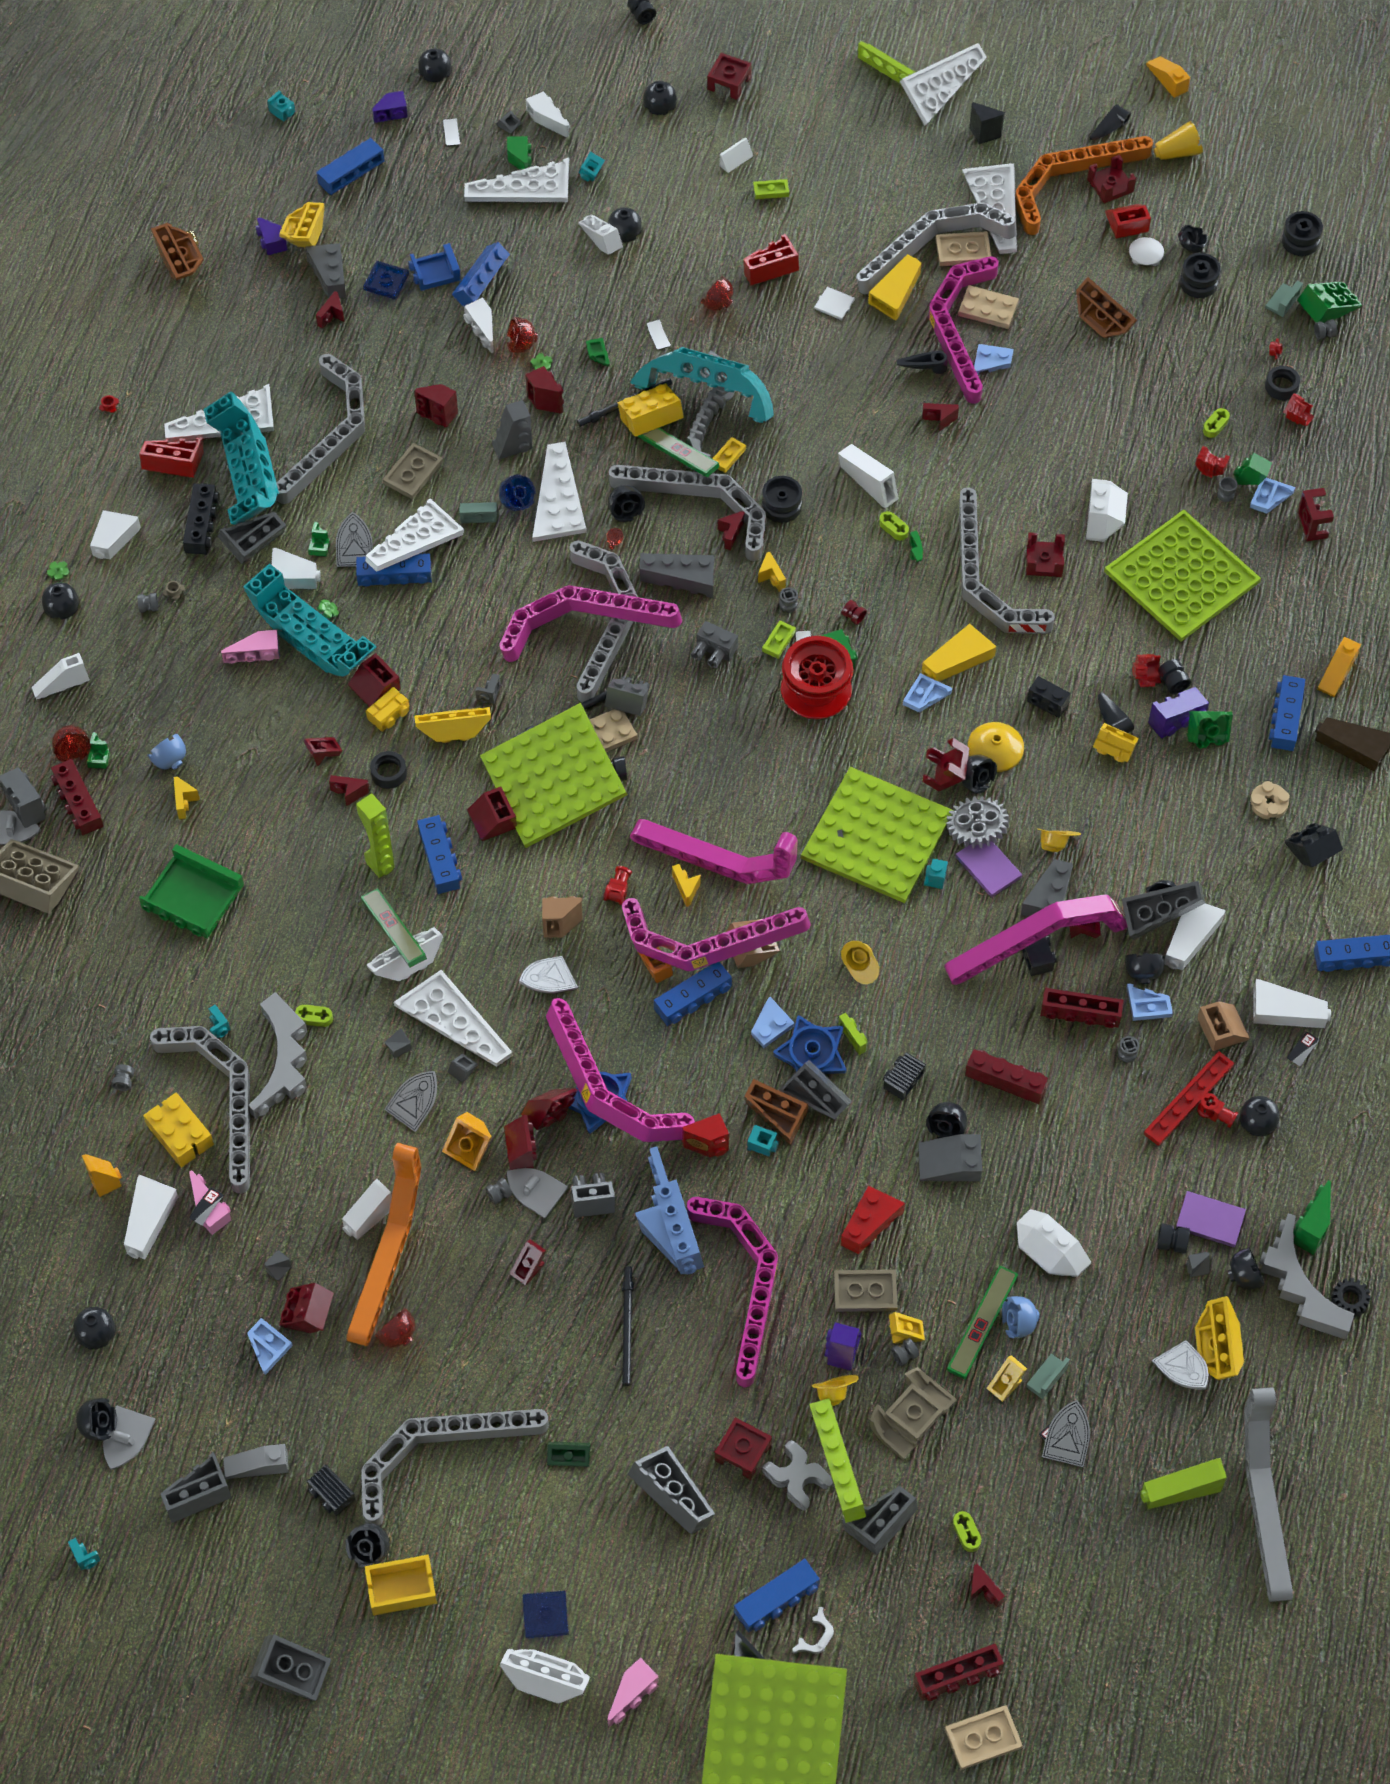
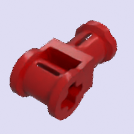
[603,866,632,905]
[1197,1093,1239,1128]

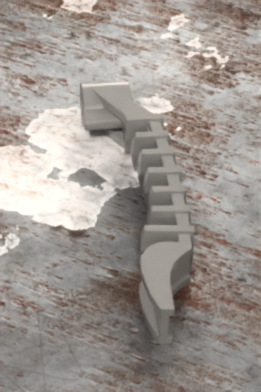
[686,386,735,470]

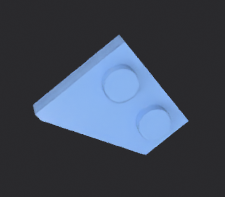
[974,344,1013,375]
[1250,478,1295,513]
[903,673,952,712]
[1126,984,1173,1021]
[751,997,794,1049]
[247,1318,293,1375]

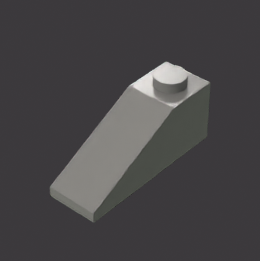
[224,1444,289,1479]

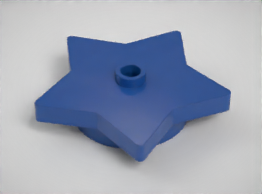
[773,1016,846,1074]
[569,1072,632,1133]

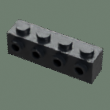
[183,483,220,555]

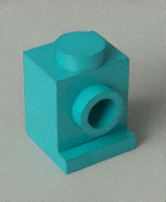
[267,91,295,122]
[578,151,605,182]
[924,859,948,889]
[747,1125,779,1157]

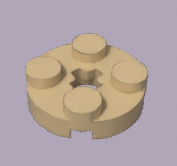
[1250,781,1289,819]

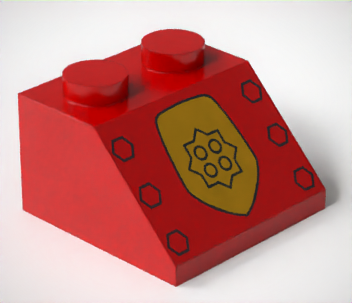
[682,1113,729,1157]

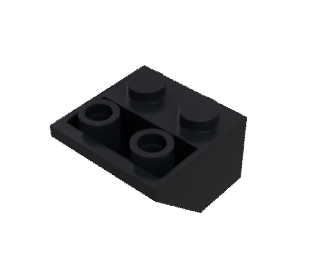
[1285,823,1343,867]

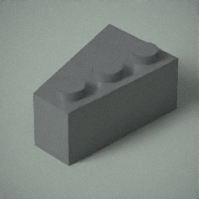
[305,243,346,299]
[218,512,286,564]
[842,1486,918,1555]

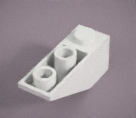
[526,91,570,137]
[578,215,623,255]
[463,298,493,353]
[32,653,89,700]

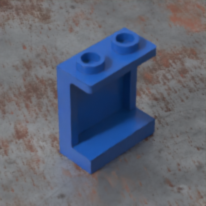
[408,243,461,291]

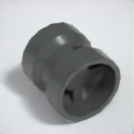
[1314,319,1337,340]
[1217,477,1237,502]
[779,587,798,613]
[137,593,159,613]
[1118,1036,1140,1063]
[111,1064,135,1091]
[485,1178,513,1205]
[891,1338,920,1366]

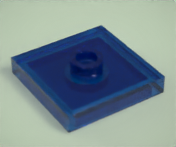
[363,261,409,300]
[522,1591,569,1638]

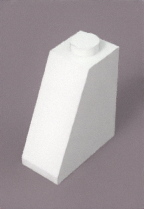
[90,510,141,559]
[272,548,321,589]
[342,1179,392,1240]

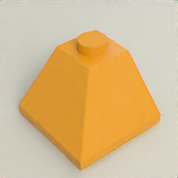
[442,1112,491,1171]

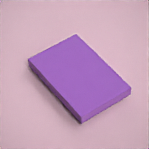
[955,841,1022,898]
[1176,1191,1246,1248]

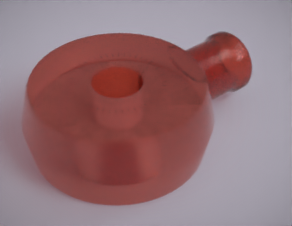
[606,528,624,549]

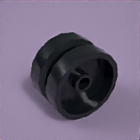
[1281,211,1323,256]
[1180,253,1221,298]
[762,475,802,523]

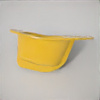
[1037,828,1081,852]
[841,941,879,984]
[812,1375,859,1406]

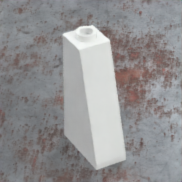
[838,444,899,508]
[1164,904,1225,970]
[1253,979,1331,1028]
[124,1175,178,1259]

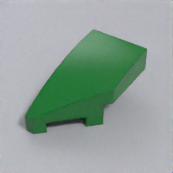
[586,338,610,367]
[308,522,330,557]
[909,530,923,562]
[87,732,110,769]

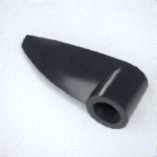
[1089,104,1131,140]
[896,351,947,374]
[1098,692,1134,733]

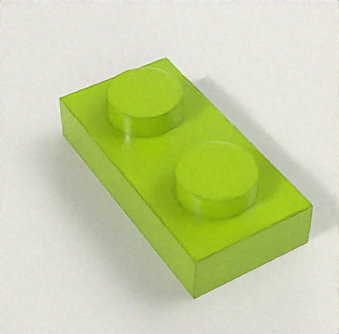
[753,179,789,200]
[762,620,796,659]
[838,1013,868,1055]

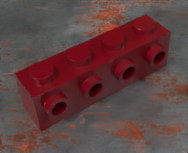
[50,759,104,836]
[1040,988,1124,1028]
[965,1049,1048,1104]
[913,1643,1004,1701]

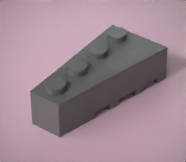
[640,553,714,598]
[1122,881,1205,940]
[627,1446,715,1534]

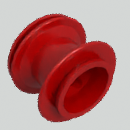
[781,636,853,719]

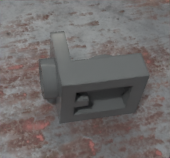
[475,674,501,703]

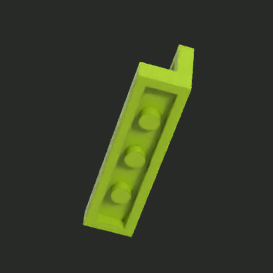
[858,41,916,84]

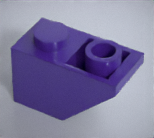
[372,91,408,123]
[255,218,288,255]

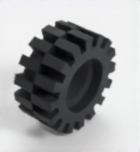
[1331,1278,1371,1318]

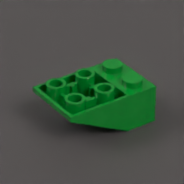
[1297,281,1362,323]
[1293,1180,1331,1256]

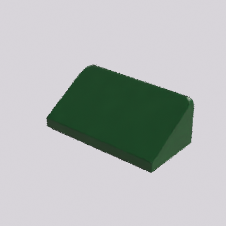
[547,1441,591,1467]

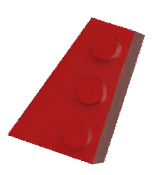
[743,234,799,285]
[139,437,204,478]
[840,1186,905,1254]

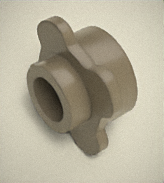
[163,581,185,600]

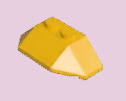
[279,202,324,248]
[415,707,491,743]
[1195,1296,1244,1380]

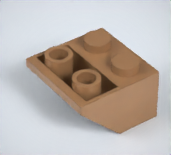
[542,896,583,938]
[726,919,780,968]
[1197,1001,1250,1051]

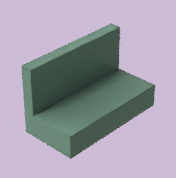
[1265,280,1303,317]
[460,502,497,523]
[1026,1354,1070,1399]

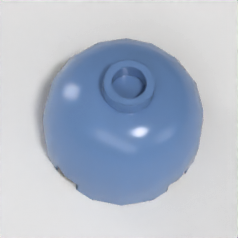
[147,734,186,770]
[1002,1296,1039,1338]

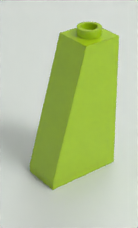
[1140,1458,1227,1509]

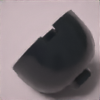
[418,48,452,82]
[643,81,677,115]
[608,207,642,242]
[608,485,645,522]
[42,582,79,620]
[962,754,997,794]
[1125,953,1164,984]
[1239,1096,1280,1137]
[926,1102,967,1139]
[1228,1247,1265,1290]
[73,1307,116,1349]
[76,1398,117,1441]
[346,1523,390,1568]

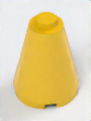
[1153,121,1203,160]

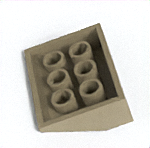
[0,839,79,913]

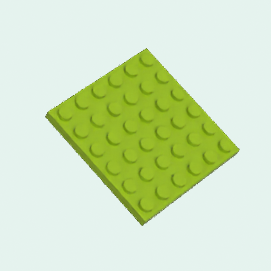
[1104,510,1261,642]
[480,703,628,848]
[801,767,954,903]
[702,1654,847,1784]

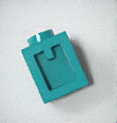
[209,1005,231,1038]
[68,1538,100,1570]

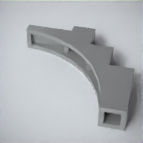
[248,992,307,1119]
[1259,1213,1354,1340]

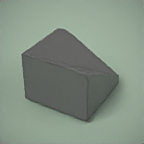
[385,1028,412,1058]
[264,1250,292,1281]
[1186,1252,1210,1277]

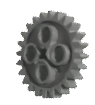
[947,796,1009,848]

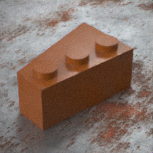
[745,1079,808,1146]

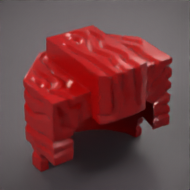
[1283,394,1314,426]
[1195,446,1231,478]
[1132,654,1161,687]

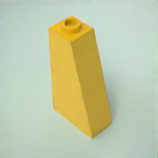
[868,254,921,321]
[922,624,996,682]

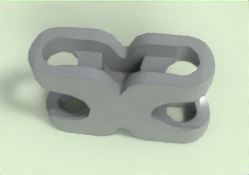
[762,1440,833,1511]

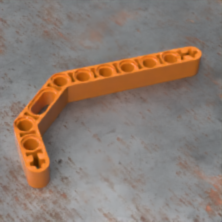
[1015,136,1153,235]
[347,1143,421,1347]

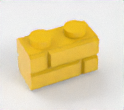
[366,687,410,731]
[1093,723,1139,762]

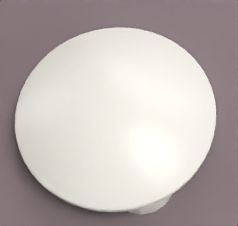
[1129,237,1164,266]

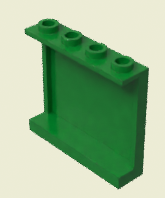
[139,844,244,939]

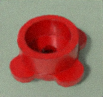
[1269,338,1283,360]
[99,395,119,413]

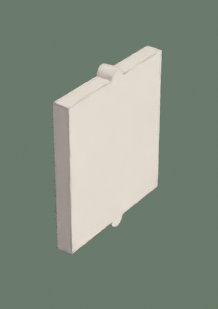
[814,287,855,320]

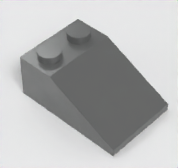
[918,1134,982,1181]
[250,1634,331,1701]

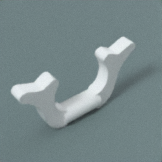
[792,1607,834,1654]

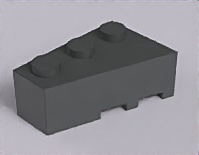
[492,400,533,459]
[0,767,46,828]
[1021,859,1073,916]
[779,1060,852,1119]
[160,1452,232,1523]

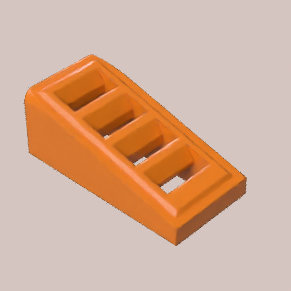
[638,947,673,983]

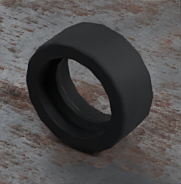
[1265,366,1300,400]
[370,751,407,789]

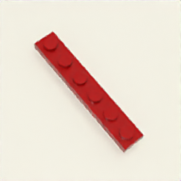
[1143,1051,1234,1146]

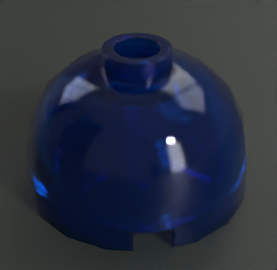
[499,474,536,511]

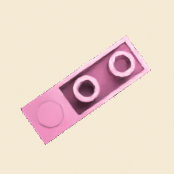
[221,630,279,663]
[189,1170,231,1235]
[608,1658,659,1727]

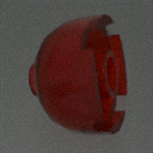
[700,275,734,311]
[507,317,538,353]
[52,725,91,762]
[375,1308,416,1348]

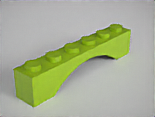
[356,793,395,878]
[809,1398,866,1523]

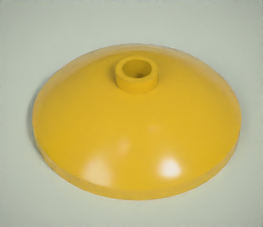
[967,722,1024,772]

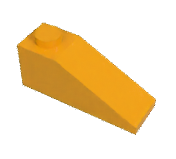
[1146,56,1190,98]
[1317,637,1361,697]
[82,1154,122,1197]

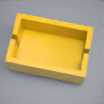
[617,384,684,437]
[143,1092,214,1168]
[365,1554,437,1616]

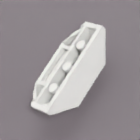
[1086,479,1128,542]
[367,927,443,981]
[1016,1209,1091,1277]
[500,1649,590,1703]

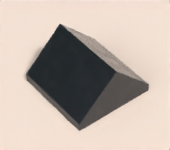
[969,102,1005,144]

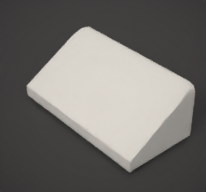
[720,137,753,173]

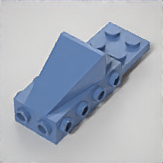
[635,1146,704,1274]

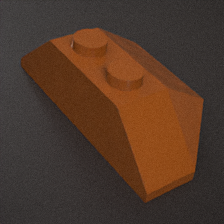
[151,223,204,280]
[1076,277,1137,338]

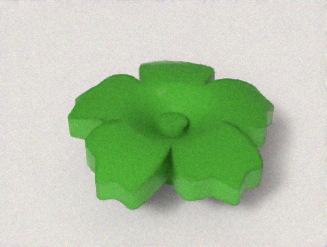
[531,353,552,370]
[47,561,70,580]
[317,599,339,619]

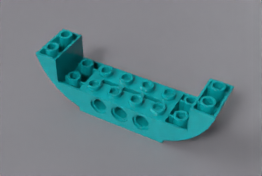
[630,347,774,423]
[203,391,279,525]
[243,563,376,676]

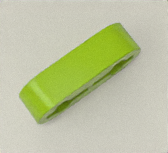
[1203,408,1230,438]
[879,511,909,541]
[295,1005,333,1027]
[953,1511,981,1552]

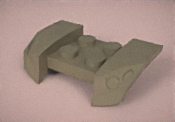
[870,1367,957,1460]

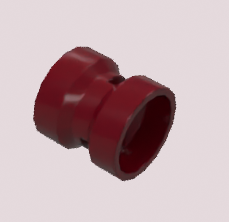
[841,600,867,625]

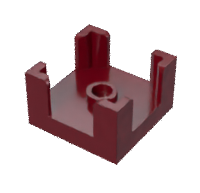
[707,53,752,100]
[1087,155,1136,204]
[1297,488,1334,541]
[1026,532,1065,577]
[922,738,969,792]
[714,1417,772,1480]

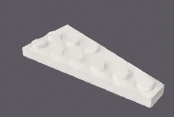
[900,43,987,125]
[464,158,569,202]
[962,163,1017,254]
[164,384,274,442]
[532,442,586,542]
[365,499,464,571]
[394,970,513,1067]

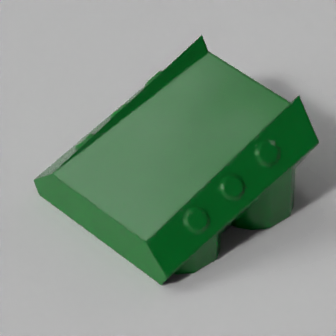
[1186,711,1233,749]

